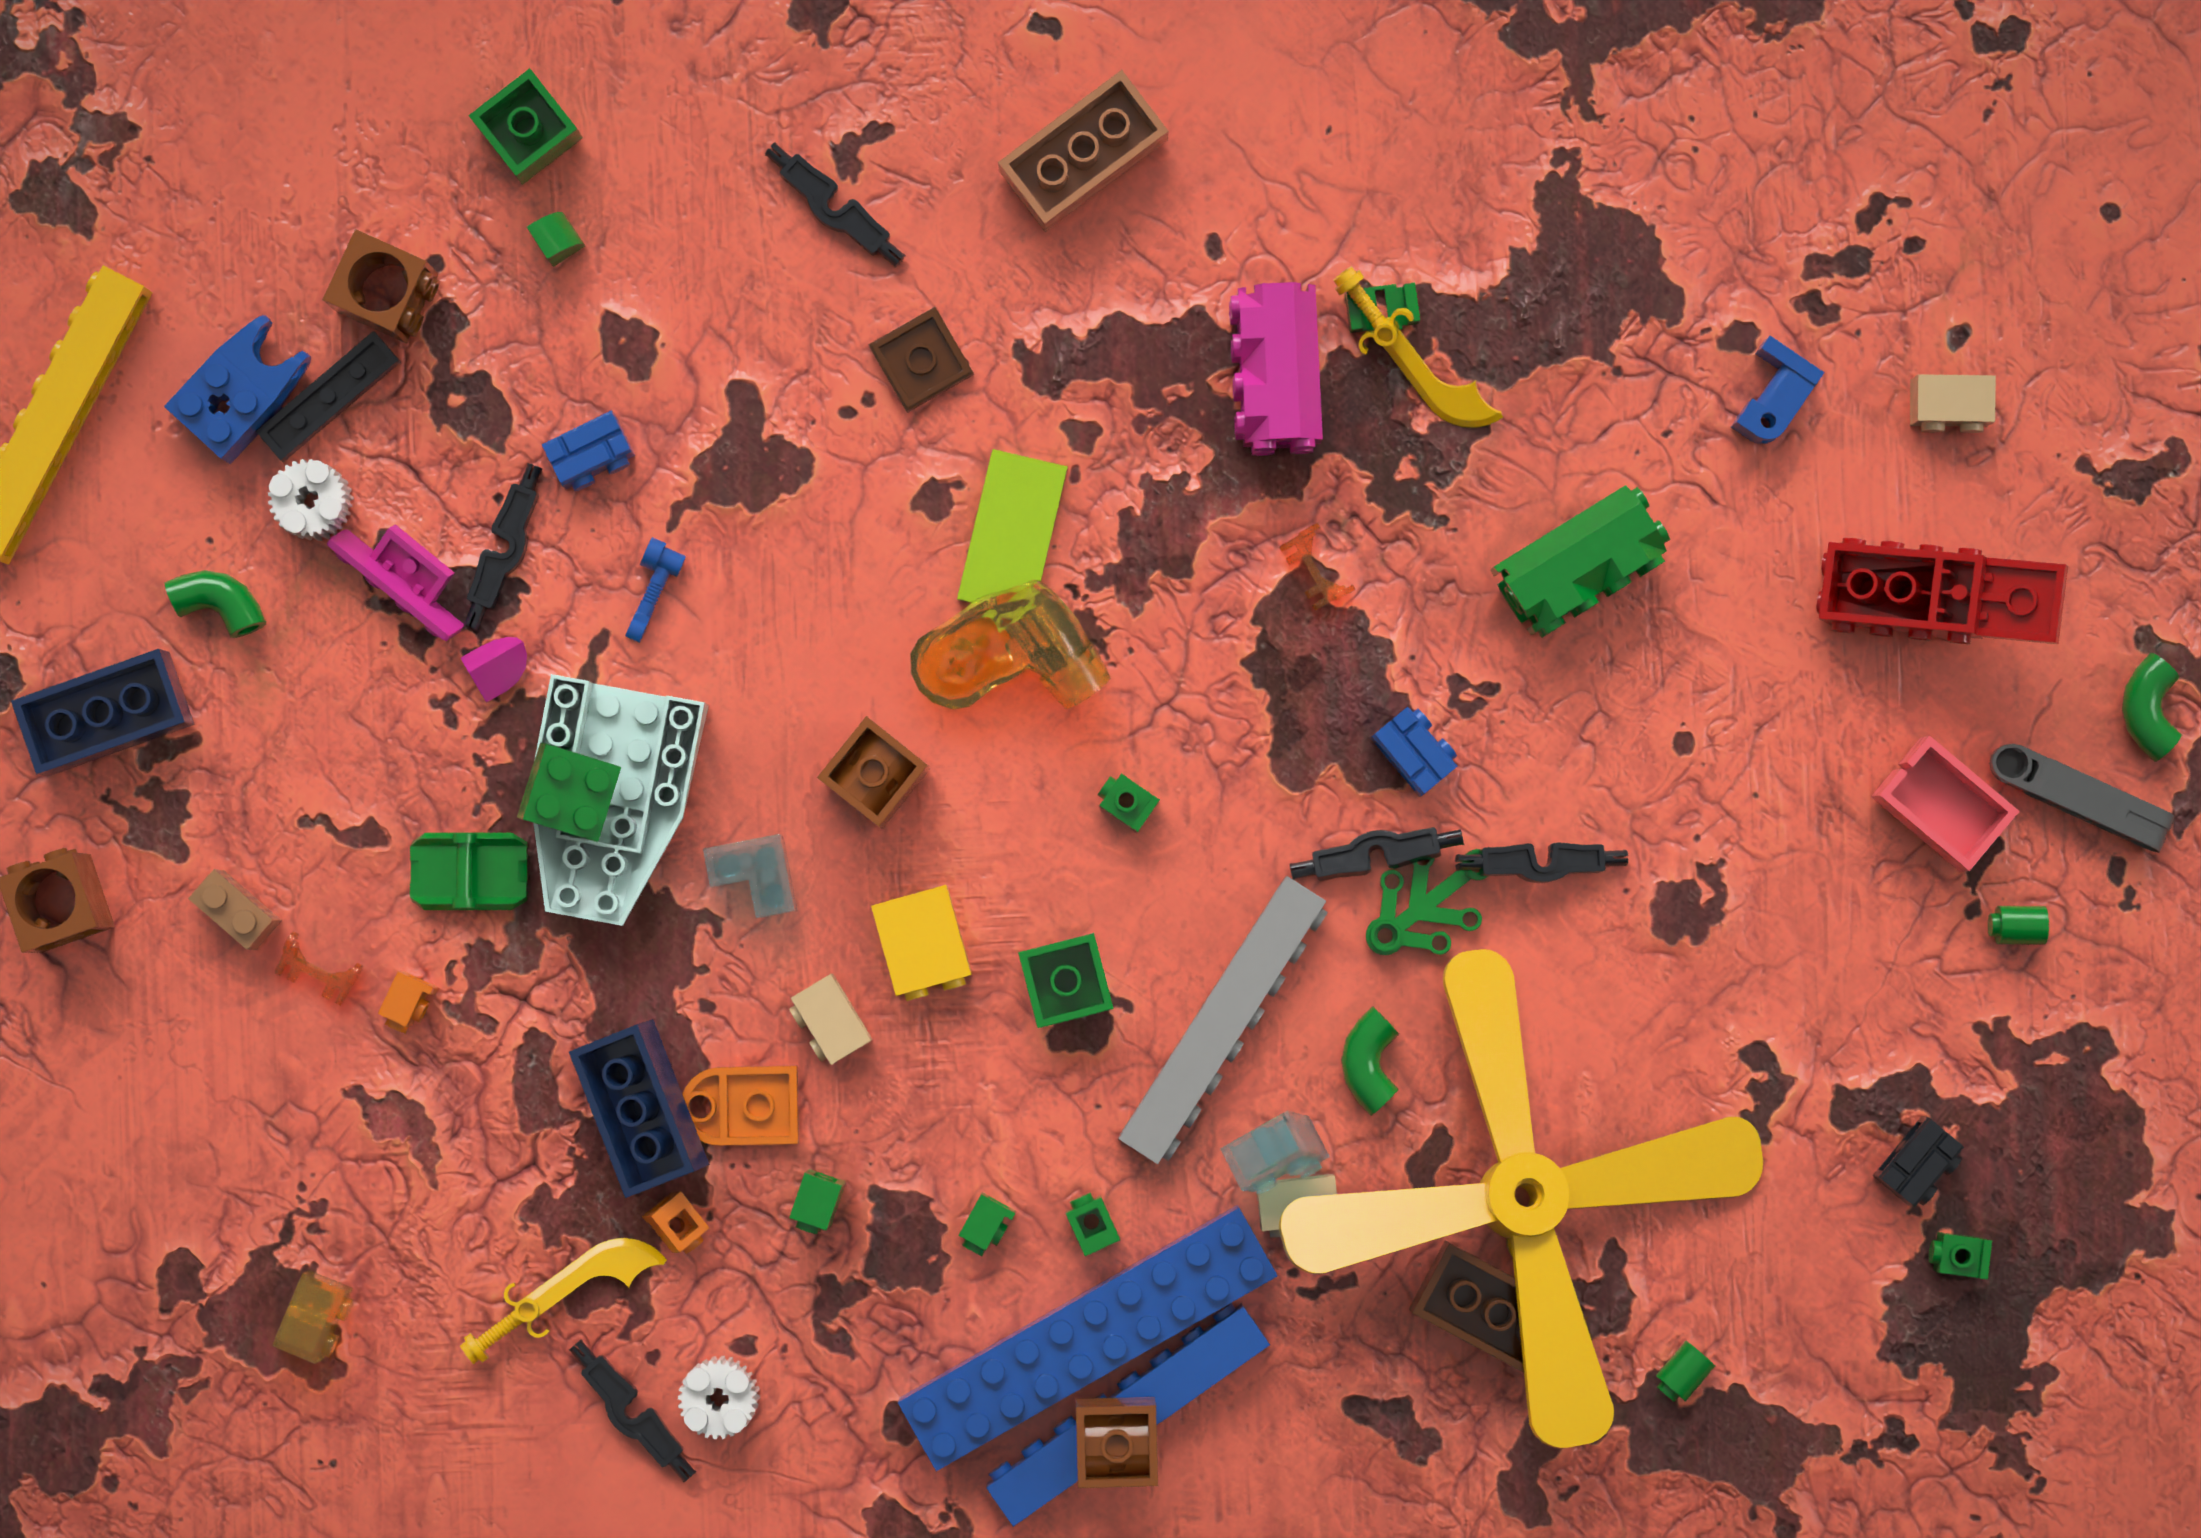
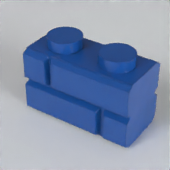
[542,410,635,491]
[1370,707,1457,797]

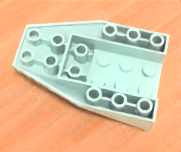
[534,674,709,926]

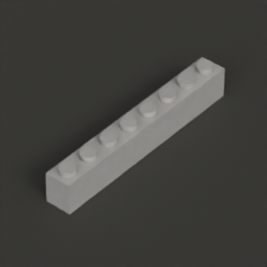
[1118,876,1328,1164]

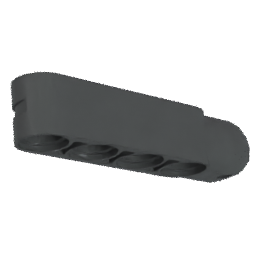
[1989,744,2175,853]

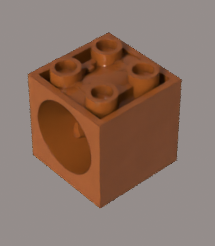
[322,229,440,343]
[817,716,931,829]
[0,848,115,953]
[1076,1397,1158,1488]

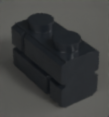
[1872,1116,1964,1207]

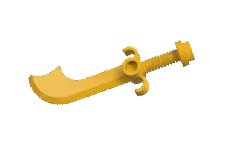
[1333,266,1503,428]
[460,1238,667,1364]

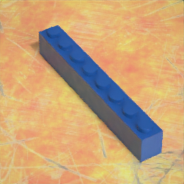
[986,1303,1270,1527]

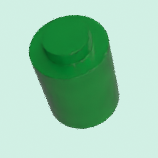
[1988,906,2049,945]
[1656,1341,1716,1402]

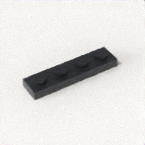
[256,331,401,462]

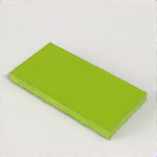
[957,449,1068,617]

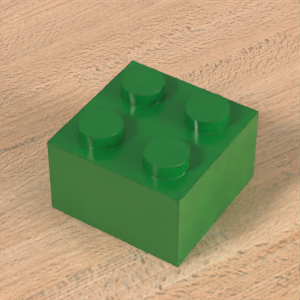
[468,68,583,185]
[517,742,621,842]
[1018,933,1114,1028]

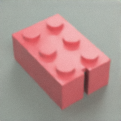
[1871,735,2020,872]

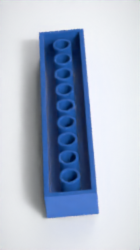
[898,1205,1278,1471]

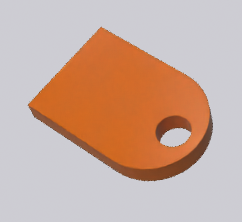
[682,1066,799,1146]

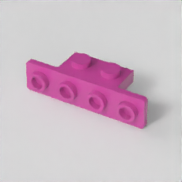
[327,524,464,641]

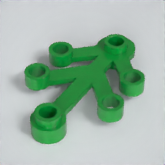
[1366,849,1488,955]

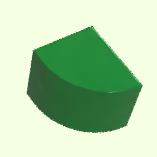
[527,212,585,267]

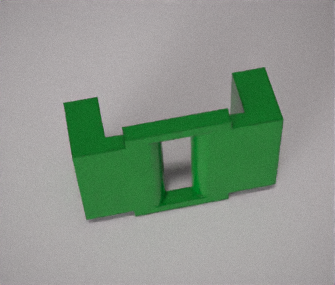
[1345,283,1420,333]

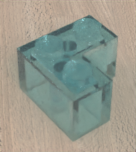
[703,834,798,919]
[1220,1111,1330,1195]

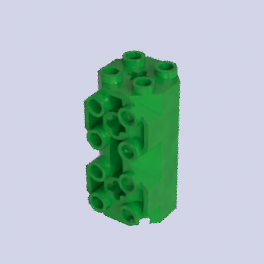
[1491,485,1670,638]

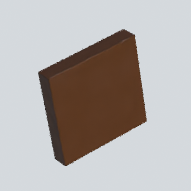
[869,307,974,413]

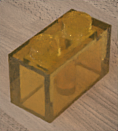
[272,1270,354,1364]

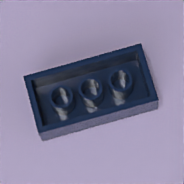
[11,649,195,777]
[569,1019,710,1198]

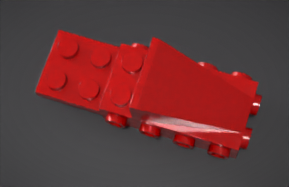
[1816,538,2068,644]

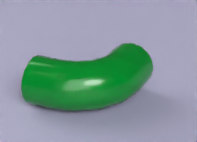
[164,570,266,638]
[2122,653,2182,762]
[1341,1006,1399,1116]

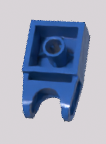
[164,315,312,464]

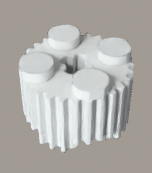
[268,459,354,541]
[678,1356,760,1439]

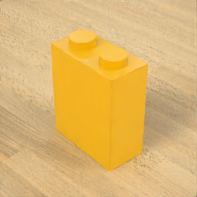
[871,885,972,1001]

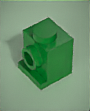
[1098,773,1160,833]
[958,1192,1016,1256]
[1065,1192,1121,1256]
[1929,1232,1992,1280]

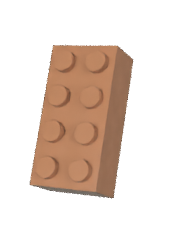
[998,70,1169,232]

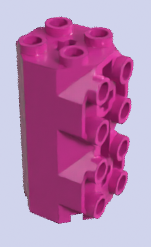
[1229,282,1323,456]

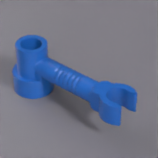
[625,537,686,643]

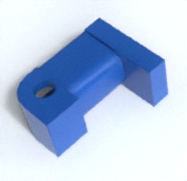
[1731,336,1825,444]

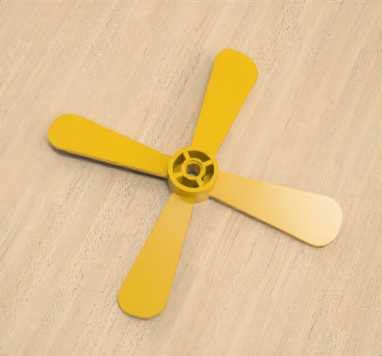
[1279,949,1763,1448]

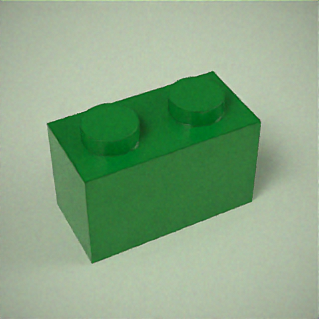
[789,1169,846,1234]

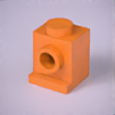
[378,971,439,1034]
[642,1191,709,1254]

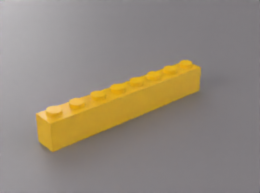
[0,265,153,565]

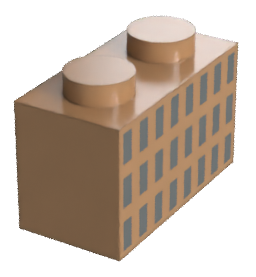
[188,869,282,950]

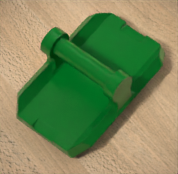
[410,833,528,910]

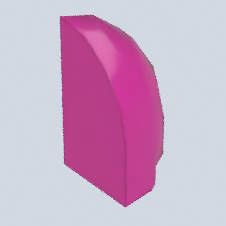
[460,637,527,703]

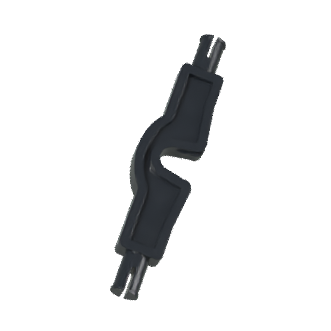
[765,142,906,268]
[463,463,543,630]
[1290,827,1464,881]
[1455,842,1628,883]
[569,1339,696,1482]

